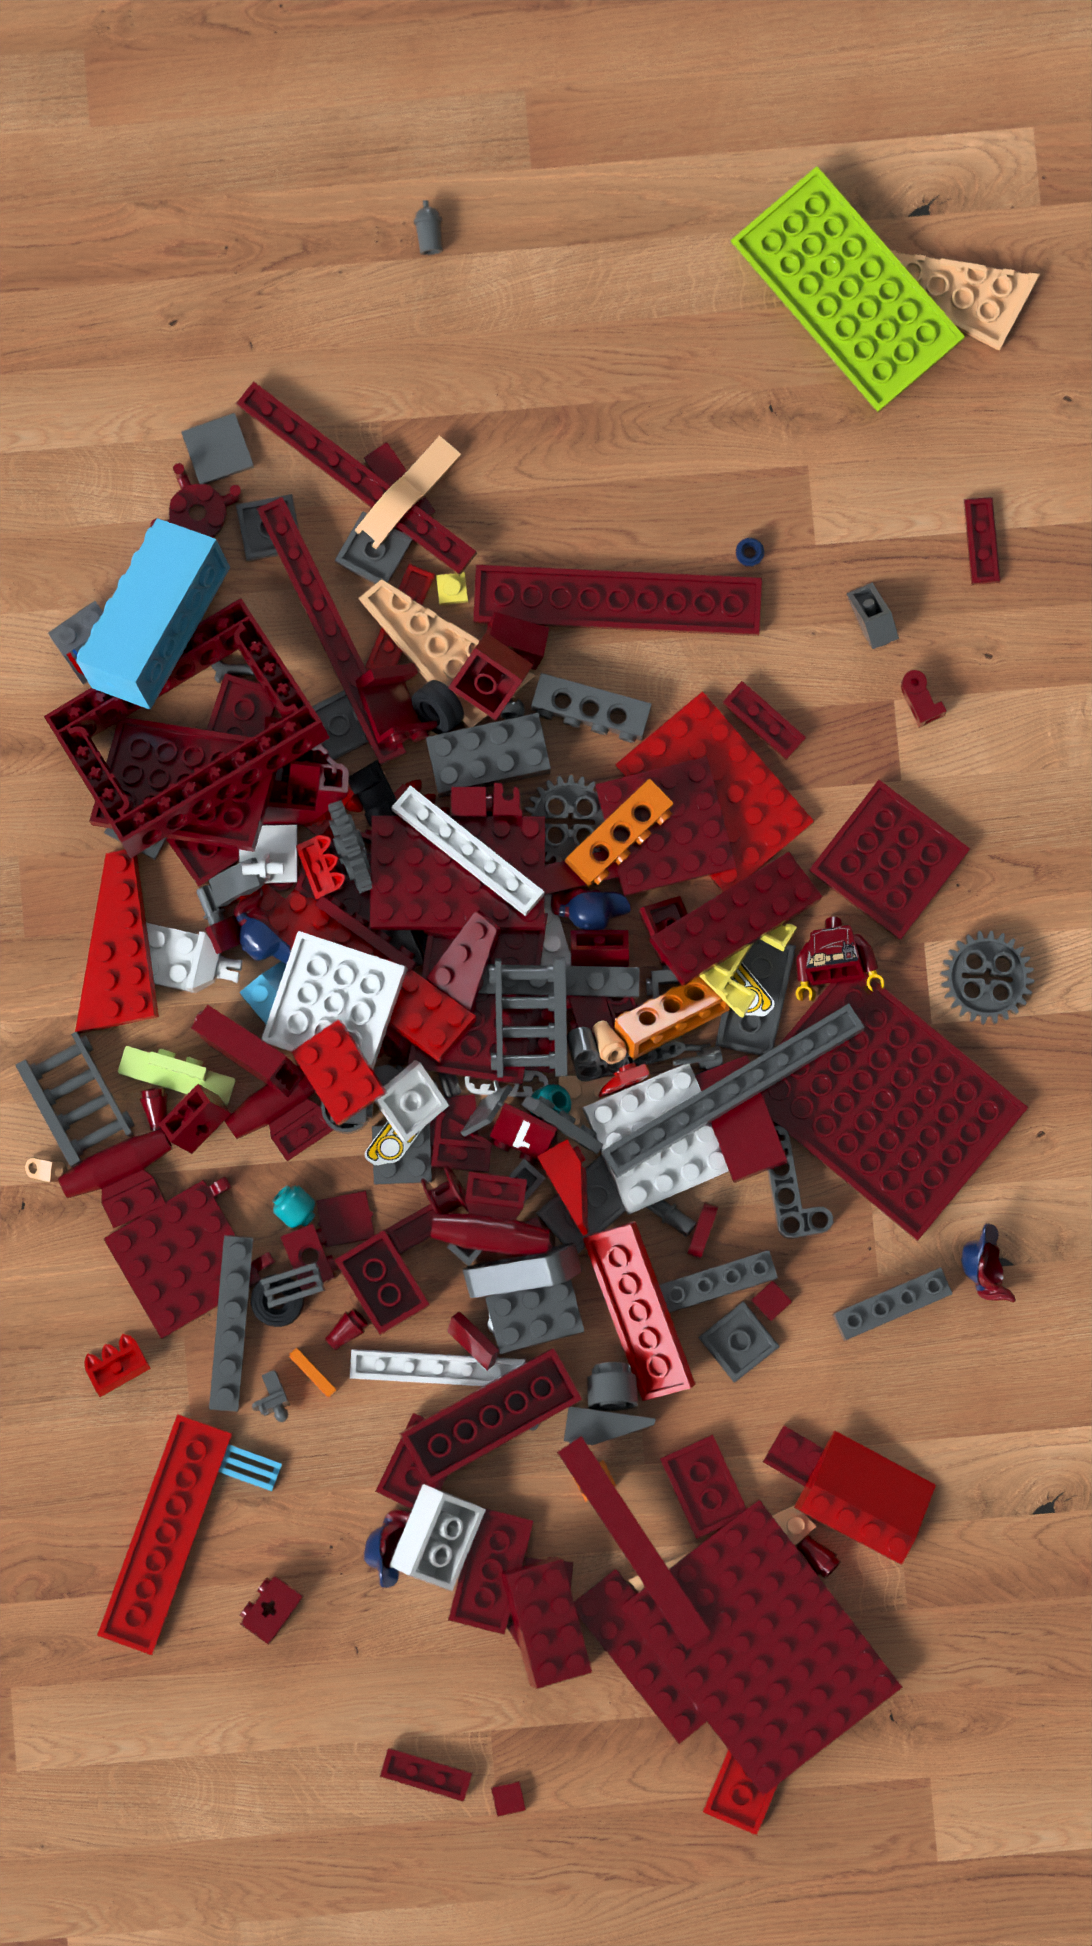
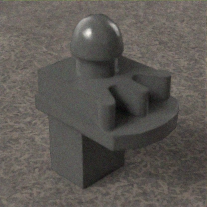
[252,1370,290,1422]

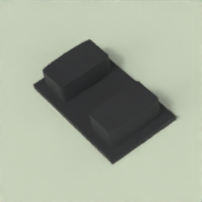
[348,760,398,827]

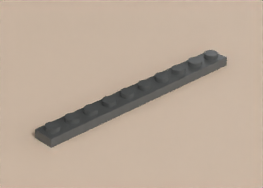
[602,1004,865,1178]

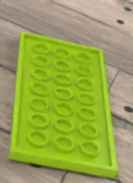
[730,166,965,413]

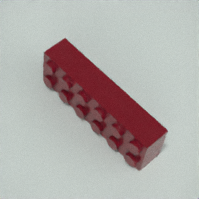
[398,1348,582,1486]

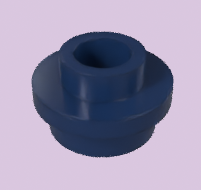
[736,538,764,567]

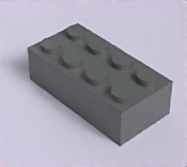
[426,713,551,798]

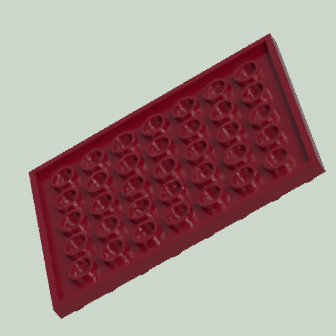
[762,973,1028,1241]
[620,1500,903,1796]

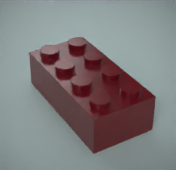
[500,1557,593,1689]

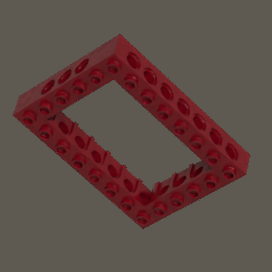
[44,598,330,858]

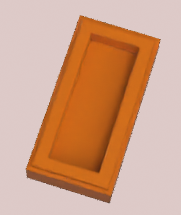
[289,1348,338,1397]

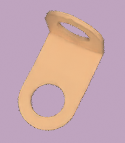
[25,1158,66,1182]

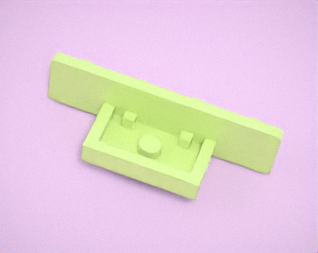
[118,1046,236,1106]

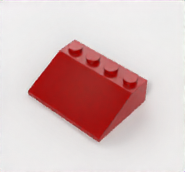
[794,1430,936,1565]

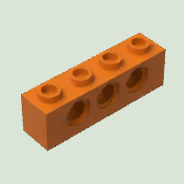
[565,778,674,886]
[614,976,730,1060]

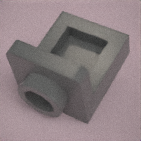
[646,965,680,999]

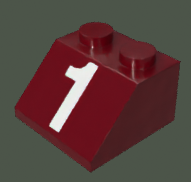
[490,1103,557,1165]

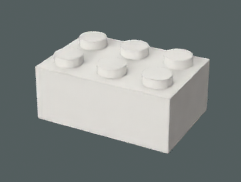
[390,1484,486,1591]

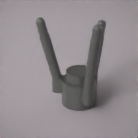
[673,1043,723,1075]

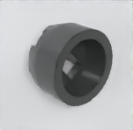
[501,698,525,720]

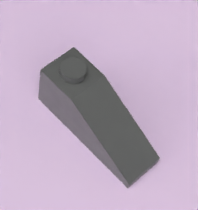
[564,1406,655,1445]

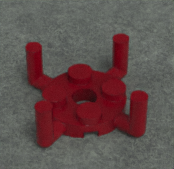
[150,463,243,538]

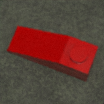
[537,1139,588,1236]

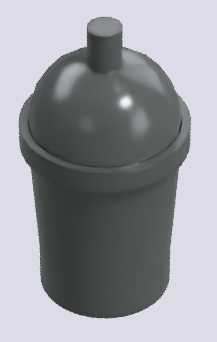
[413,200,443,255]

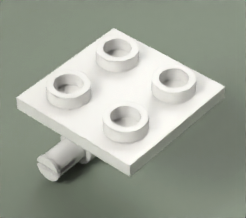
[239,825,297,883]

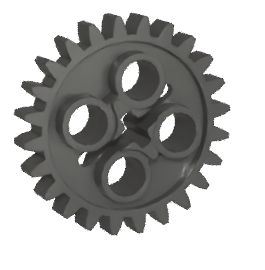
[524,775,604,863]
[328,800,373,893]
[940,931,1034,1025]

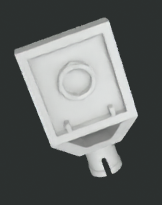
[146,923,243,993]

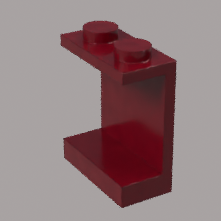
[355,663,438,745]

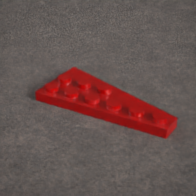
[75,849,159,1034]

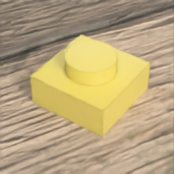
[436,572,468,605]

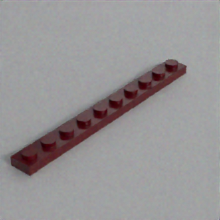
[236,381,477,576]
[257,497,406,766]

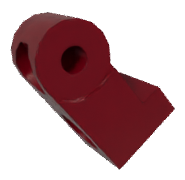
[901,670,947,728]

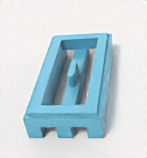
[219,1444,282,1491]

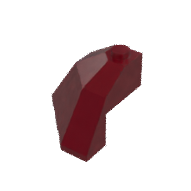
[262,716,349,826]

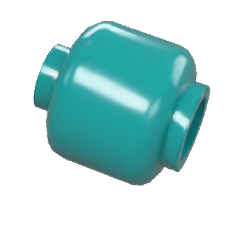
[530,1084,572,1123]
[272,1185,315,1228]

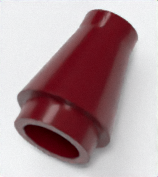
[139,1087,168,1131]
[325,1308,368,1350]
[797,1536,841,1578]

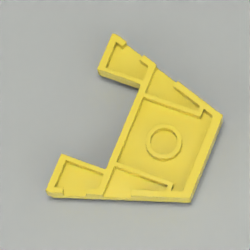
[700,924,797,1018]

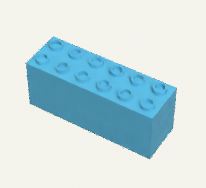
[76,518,230,710]

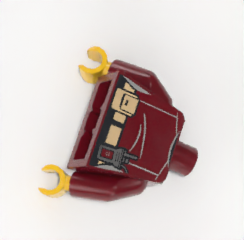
[796,917,885,1001]

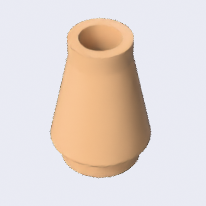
[592,1021,627,1064]

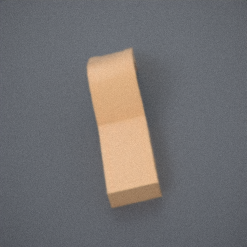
[355,436,461,550]

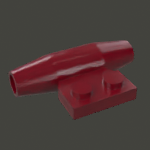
[225,1065,333,1162]
[58,1129,173,1229]
[430,1172,550,1254]

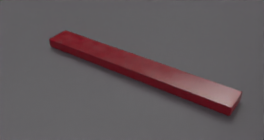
[557,1436,711,1650]

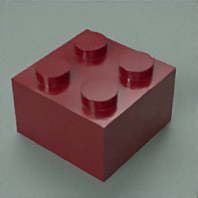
[448,632,533,720]

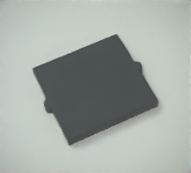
[461,1085,513,1137]

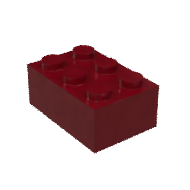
[334,1230,430,1336]

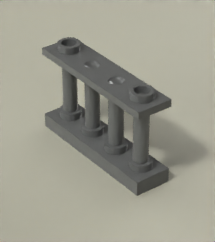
[489,957,567,1077]
[15,1032,135,1168]

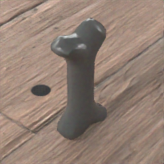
[212,660,256,683]

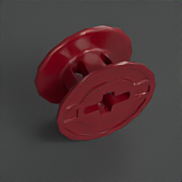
[421,1165,469,1214]

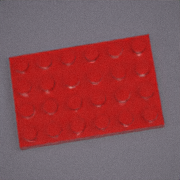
[615,691,814,892]

